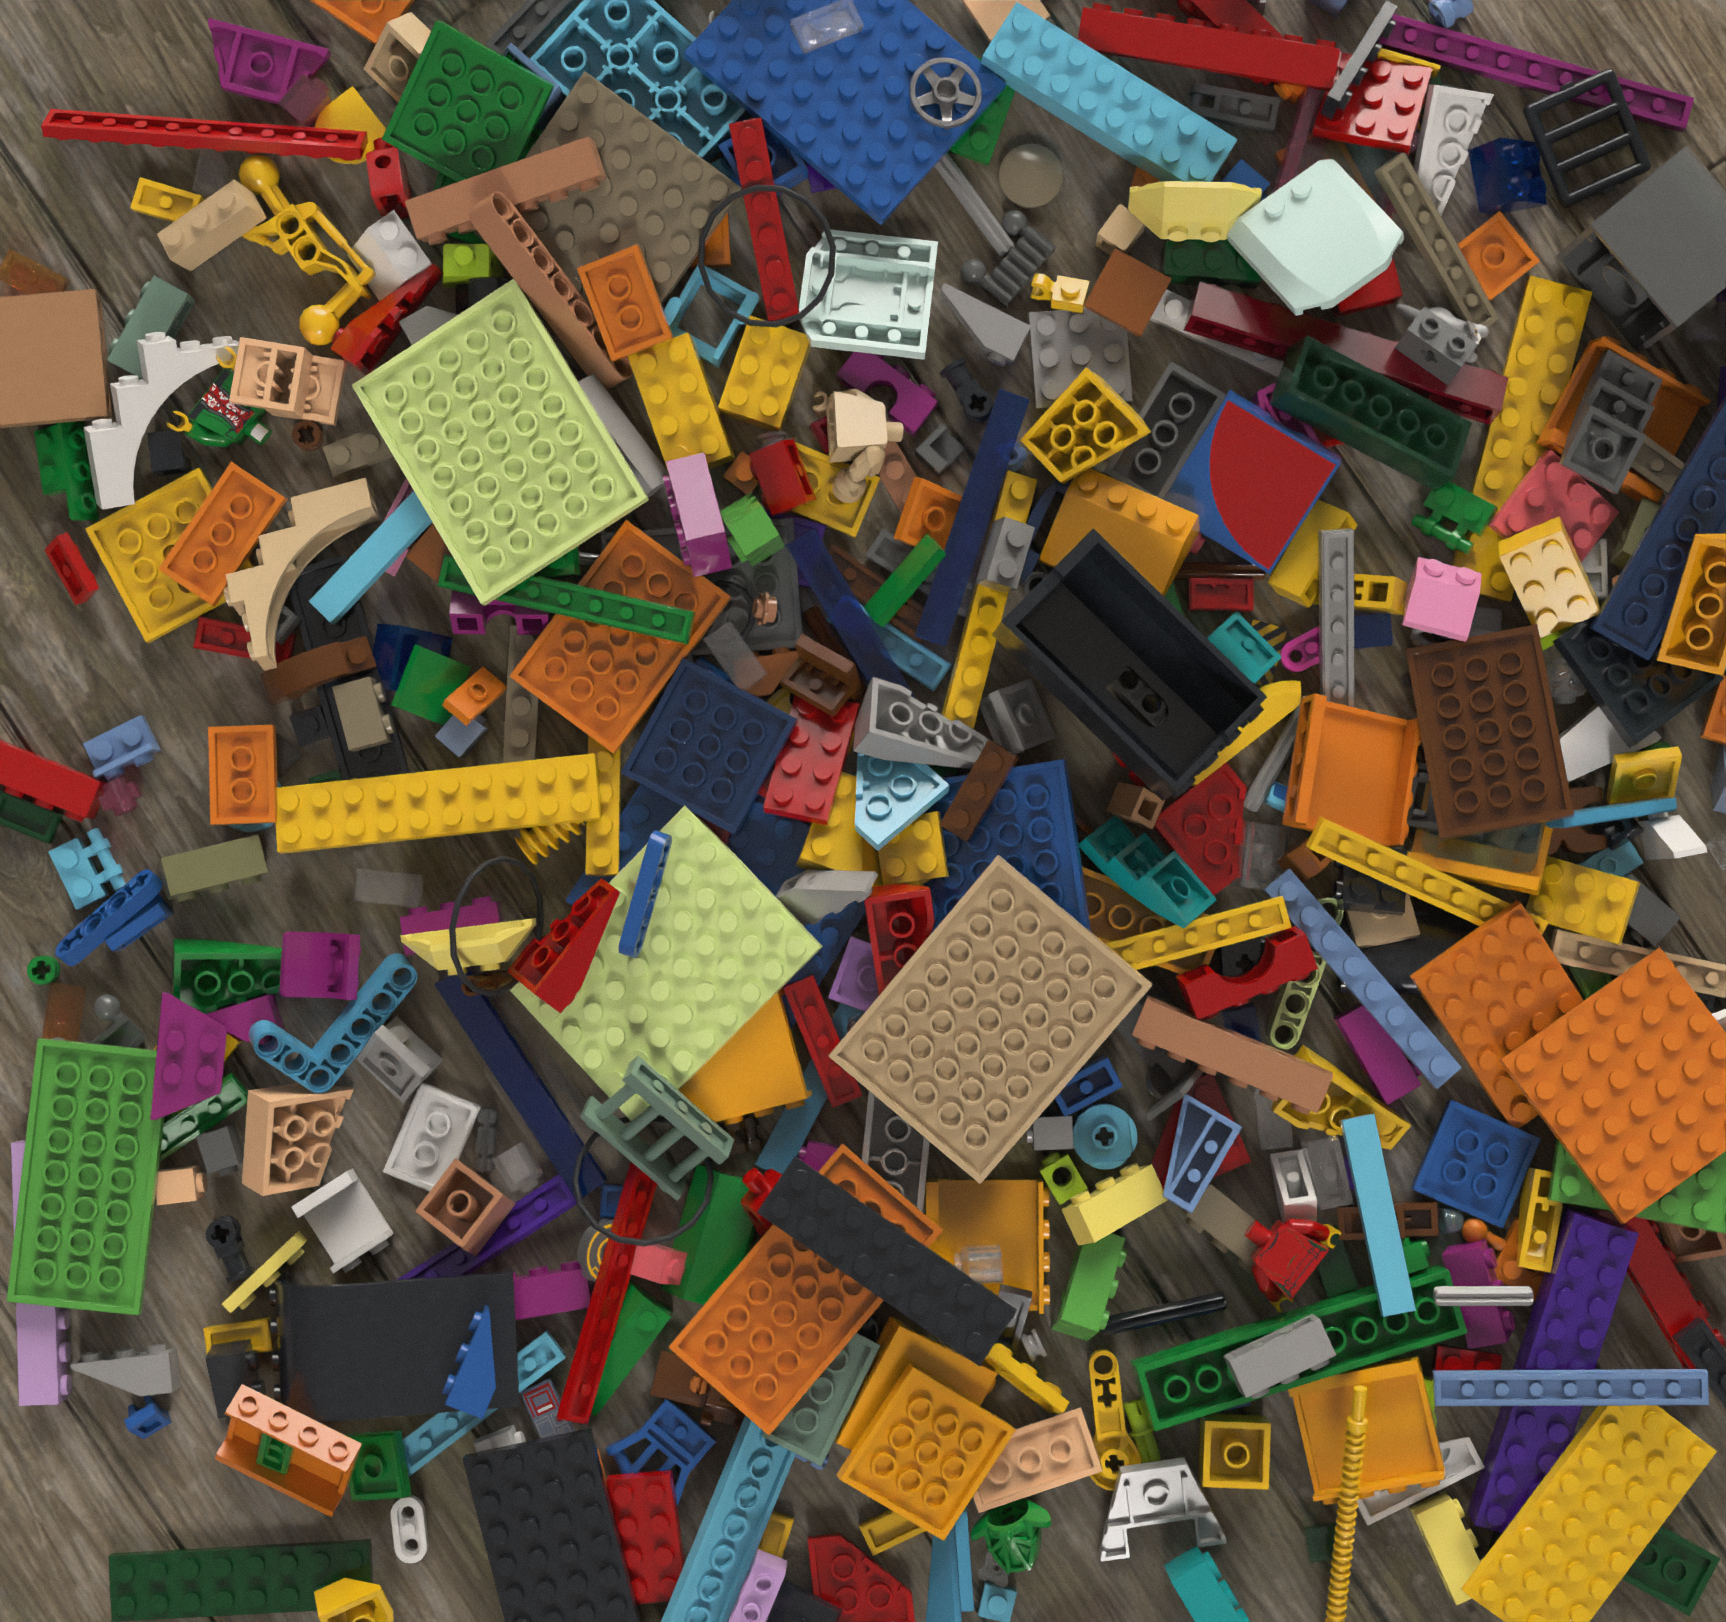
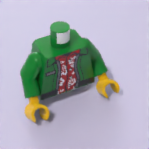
[166,346,272,447]

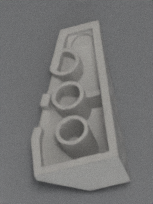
[853,677,989,769]

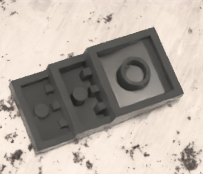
[1559,349,1663,494]

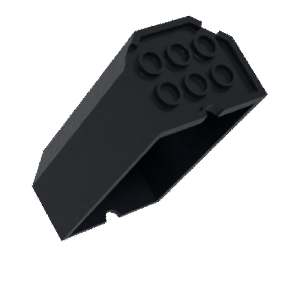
[992,528,1267,801]

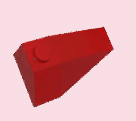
[330,264,443,376]
[507,878,620,1013]
[864,883,935,995]

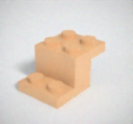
[229,337,347,426]

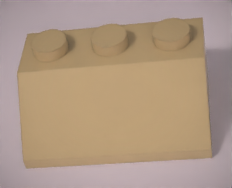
[364,12,431,102]

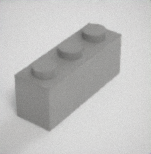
[1223,1314,1336,1399]

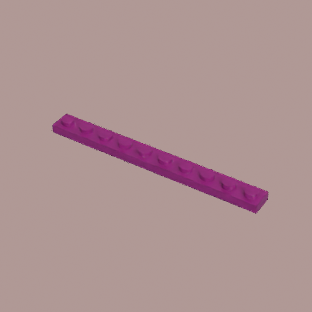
[1379,14,1694,132]

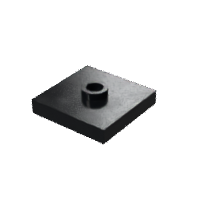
[767,1579,843,1622]

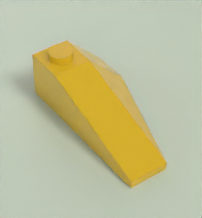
[1271,1045,1411,1150]

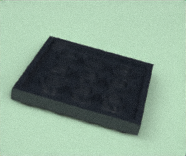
[1552,607,1724,748]

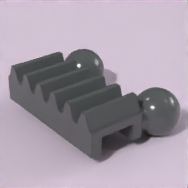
[961,210,1056,309]
[51,994,147,1048]

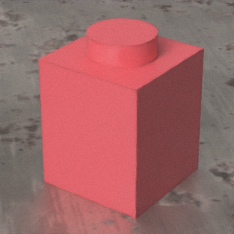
[630,1244,687,1285]

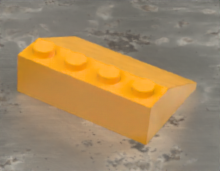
[1039,468,1200,597]

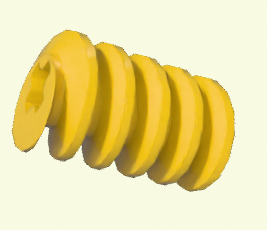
[514,822,586,865]

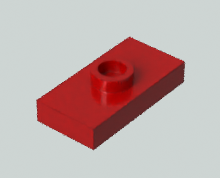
[1187,578,1254,612]

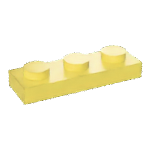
[222,1231,307,1313]

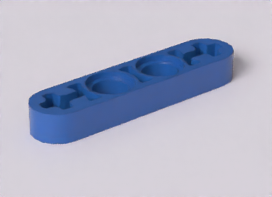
[618,830,672,958]
[55,869,163,966]

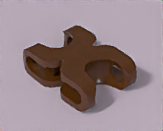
[1513,787,1608,855]

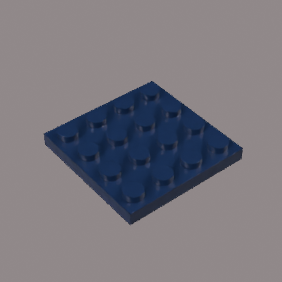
[621,658,798,835]

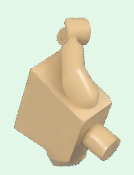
[812,388,903,503]

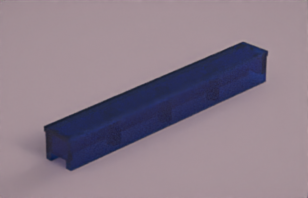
[914,389,1030,647]
[785,529,916,699]
[434,968,608,1199]

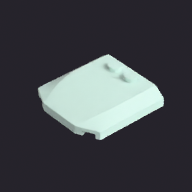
[1227,159,1404,316]
[799,229,938,360]

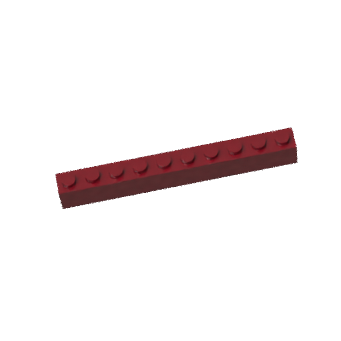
[1183,282,1508,425]

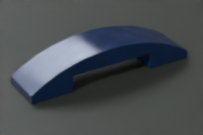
[1018,478,1073,587]

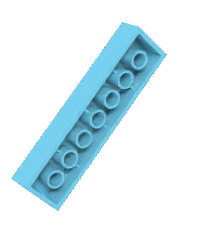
[981,2,1238,182]

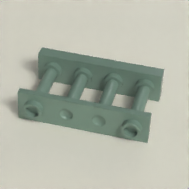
[580,1056,734,1200]

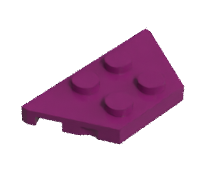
[208,18,331,107]
[150,992,227,1120]

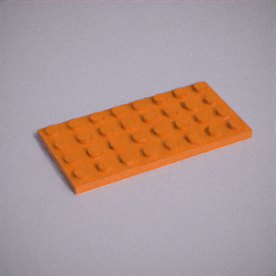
[668,1143,943,1436]

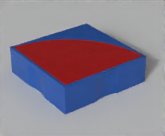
[1163,390,1342,574]

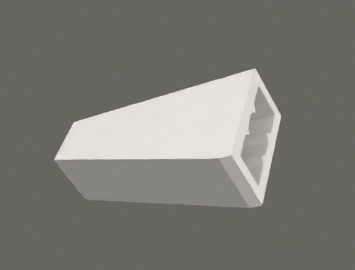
[1559,703,1661,782]

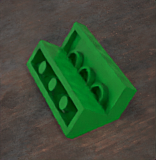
[660,1164,756,1305]

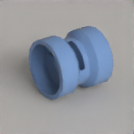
[1428,0,1474,29]

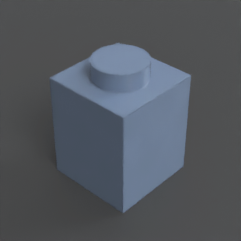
[435,714,489,759]

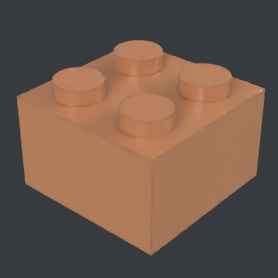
[415,1158,516,1256]

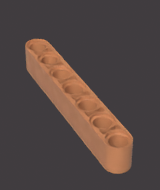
[469,192,633,390]

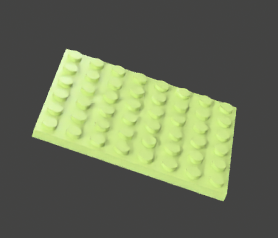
[352,279,649,606]
[510,805,823,1121]

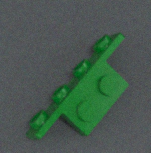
[34,421,98,521]

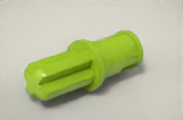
[1123,1398,1161,1463]

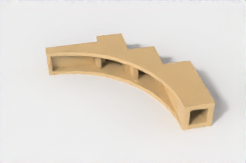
[223,478,380,671]

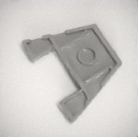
[1099,1457,1227,1562]

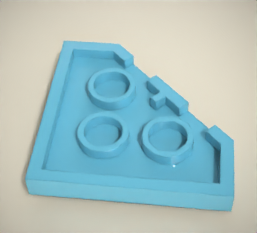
[855,752,949,851]

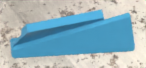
[926,1506,974,1622]

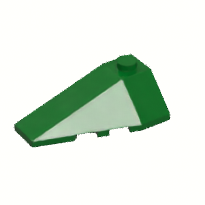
[172,939,282,1014]

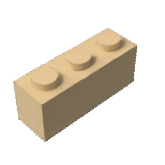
[157,180,267,272]

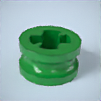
[27,955,61,985]

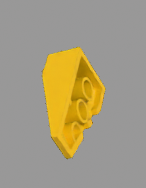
[314,1578,394,1622]

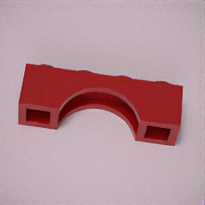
[1176,926,1318,1020]

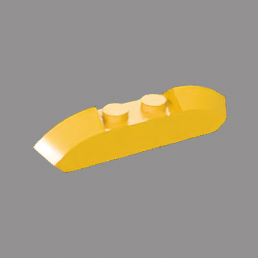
[1191,680,1301,786]

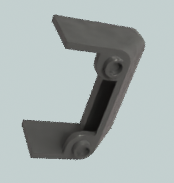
[1116,967,1203,1121]

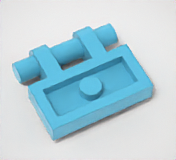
[48,828,126,910]

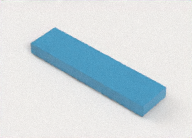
[1545,798,1677,828]

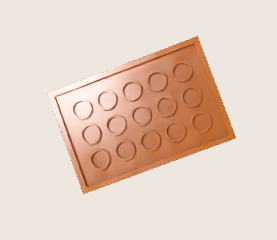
[509,520,731,754]
[1410,900,1584,1129]

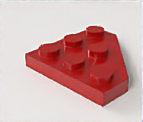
[1153,762,1246,896]
[1150,1073,1251,1189]
[807,1533,915,1622]

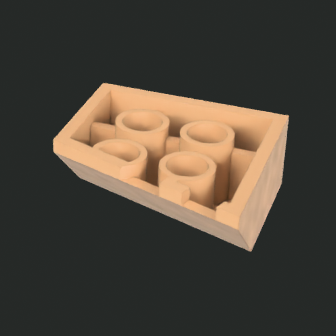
[242,1083,354,1196]

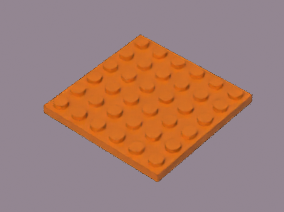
[1499,947,1726,1224]

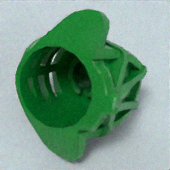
[970,1498,1052,1574]

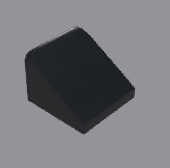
[1592,817,1644,851]

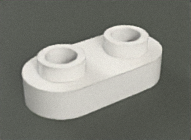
[391,1495,429,1563]

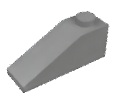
[940,283,1031,367]

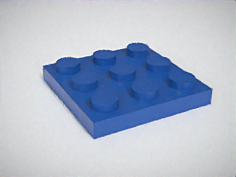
[1411,1099,1541,1228]

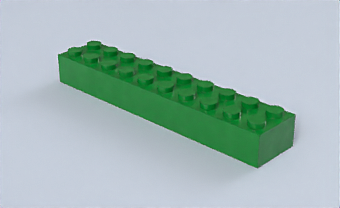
[1130,1264,1467,1431]

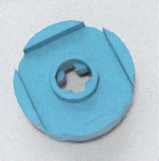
[1073,1103,1137,1170]

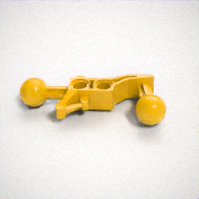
[238,154,376,345]

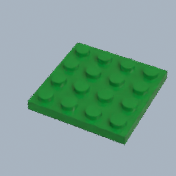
[382,20,555,182]

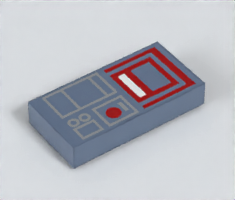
[520,1377,575,1438]

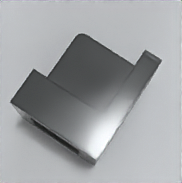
[915,423,964,477]

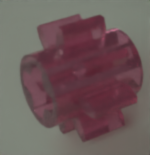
[98,777,142,817]

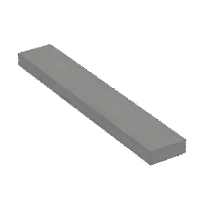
[1318,528,1354,707]

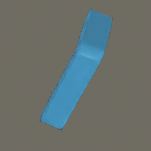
[248,953,417,1093]

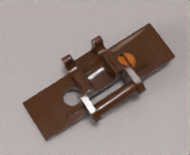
[650,1350,745,1433]

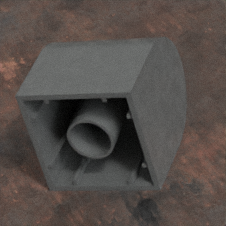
[1556,146,1726,354]

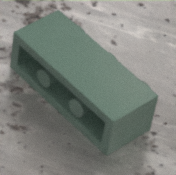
[107,276,196,379]

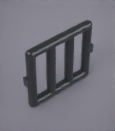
[1523,69,1651,208]

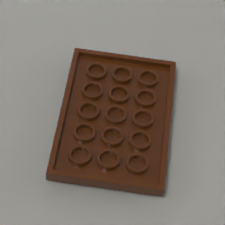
[1405,624,1574,840]

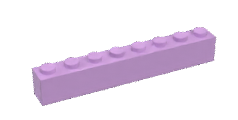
[11,1140,72,1406]

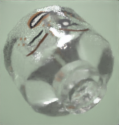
[1546,658,1587,704]

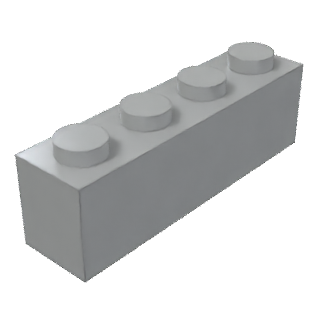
[578,374,668,497]

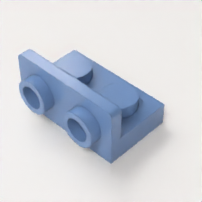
[83,715,161,781]

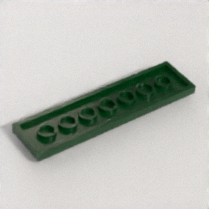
[108,1539,373,1622]

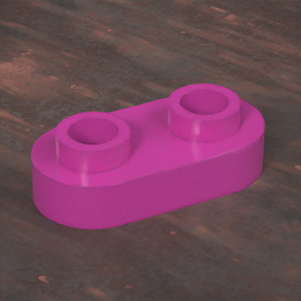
[1279,626,1319,673]

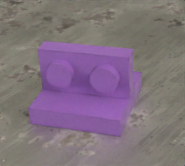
[828,936,879,1012]

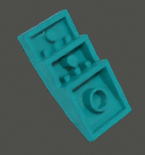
[1079,816,1217,929]

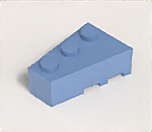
[1162,1094,1242,1214]

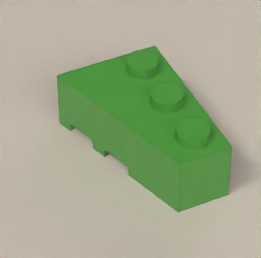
[1050,1233,1127,1341]

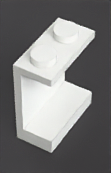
[291,1168,394,1273]

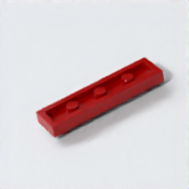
[783,974,863,1108]

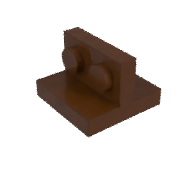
[780,634,864,717]

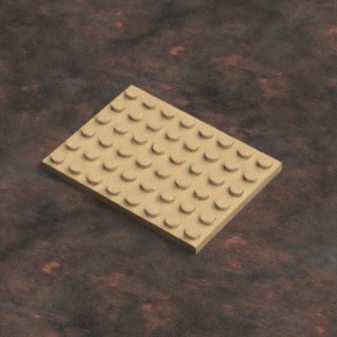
[829,855,1152,1184]

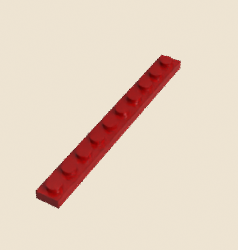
[41,109,368,161]

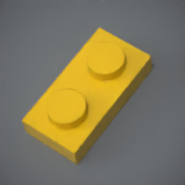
[130,177,204,223]

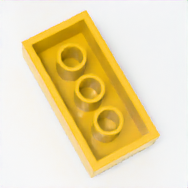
[628,332,736,470]

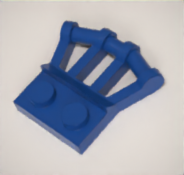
[604,1399,717,1506]

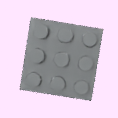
[1028,308,1133,410]

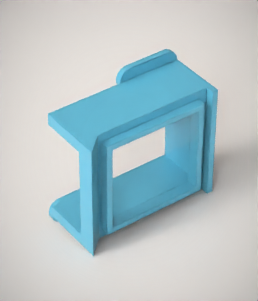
[664,265,759,368]

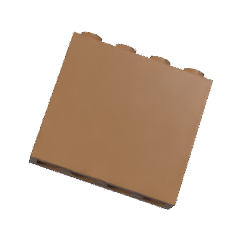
[0,289,113,428]

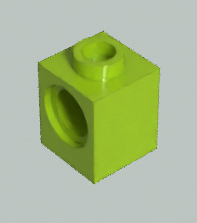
[1038,1151,1088,1205]

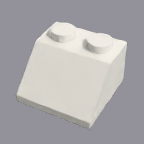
[347,210,432,301]

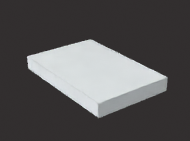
[383,1082,482,1192]

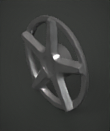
[909,57,982,130]

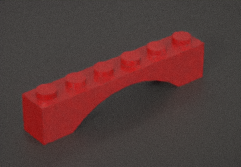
[729,117,799,321]

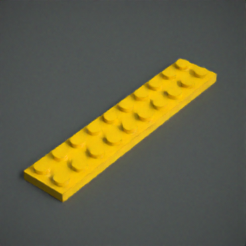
[1452,275,1592,603]
[276,753,602,854]

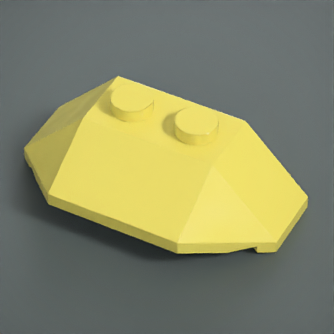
[1128,181,1262,242]
[400,918,536,976]

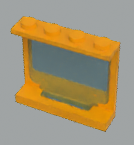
[1407,783,1553,896]

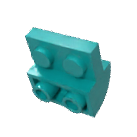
[1207,611,1281,684]

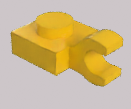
[1031,274,1090,313]

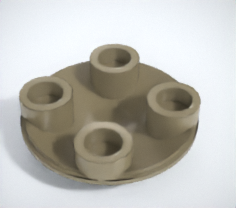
[999,144,1063,209]

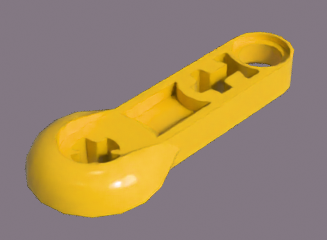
[1088,1349,1141,1491]

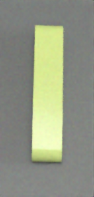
[1265,897,1344,1050]

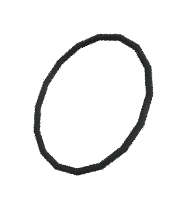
[698,185,836,328]
[449,856,544,997]
[572,1116,714,1247]

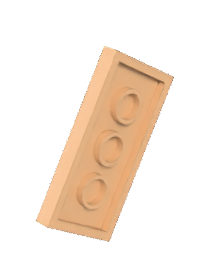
[973,1407,1103,1513]

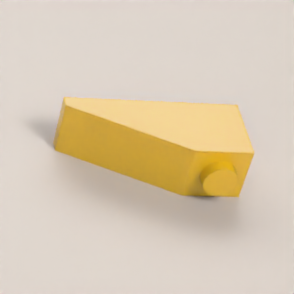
[1312,574,1408,615]
[1517,1168,1563,1273]

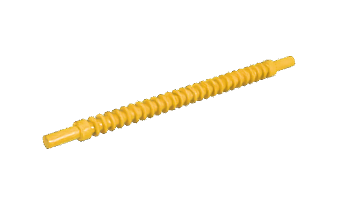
[1325,1385,1368,1622]

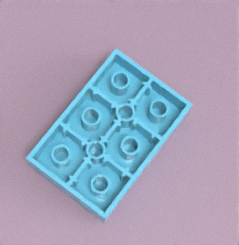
[530,0,752,163]

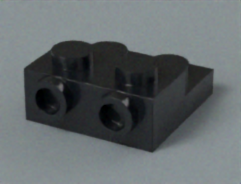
[1333,848,1407,916]

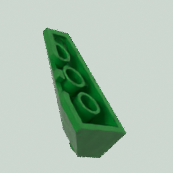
[591,1279,674,1417]

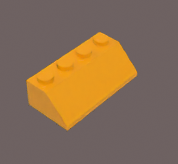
[1657,534,1726,676]

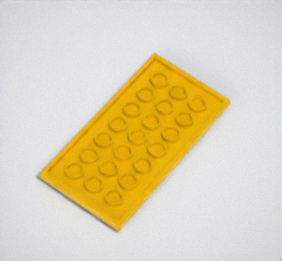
[1461,1405,1717,1622]

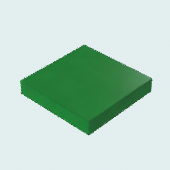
[391,645,471,726]
[345,1430,412,1501]

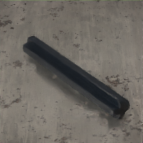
[1100,1292,1227,1336]

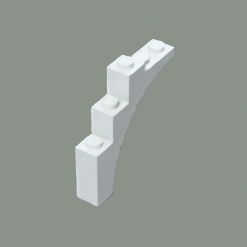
[84,332,239,509]

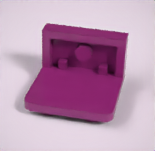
[279,931,361,1000]

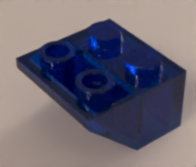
[1468,137,1547,214]

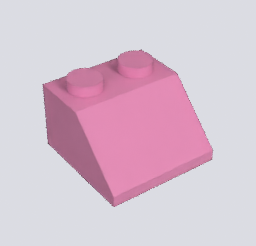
[1402,557,1482,642]

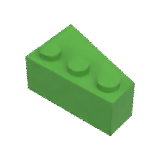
[720,492,785,567]

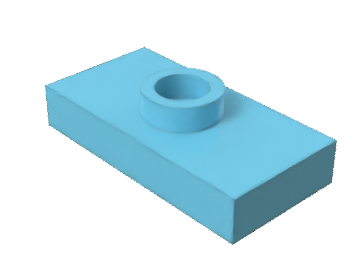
[1578,841,1644,877]

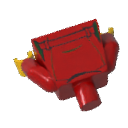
[1244,1218,1342,1313]

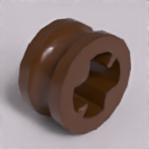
[292,420,324,451]

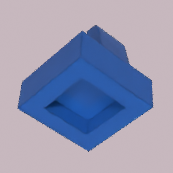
[124,1395,172,1439]

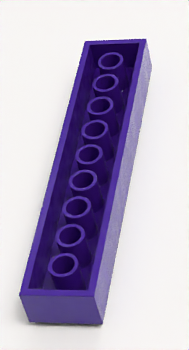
[1467,1206,1639,1533]

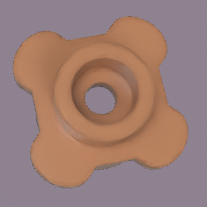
[752,592,777,625]

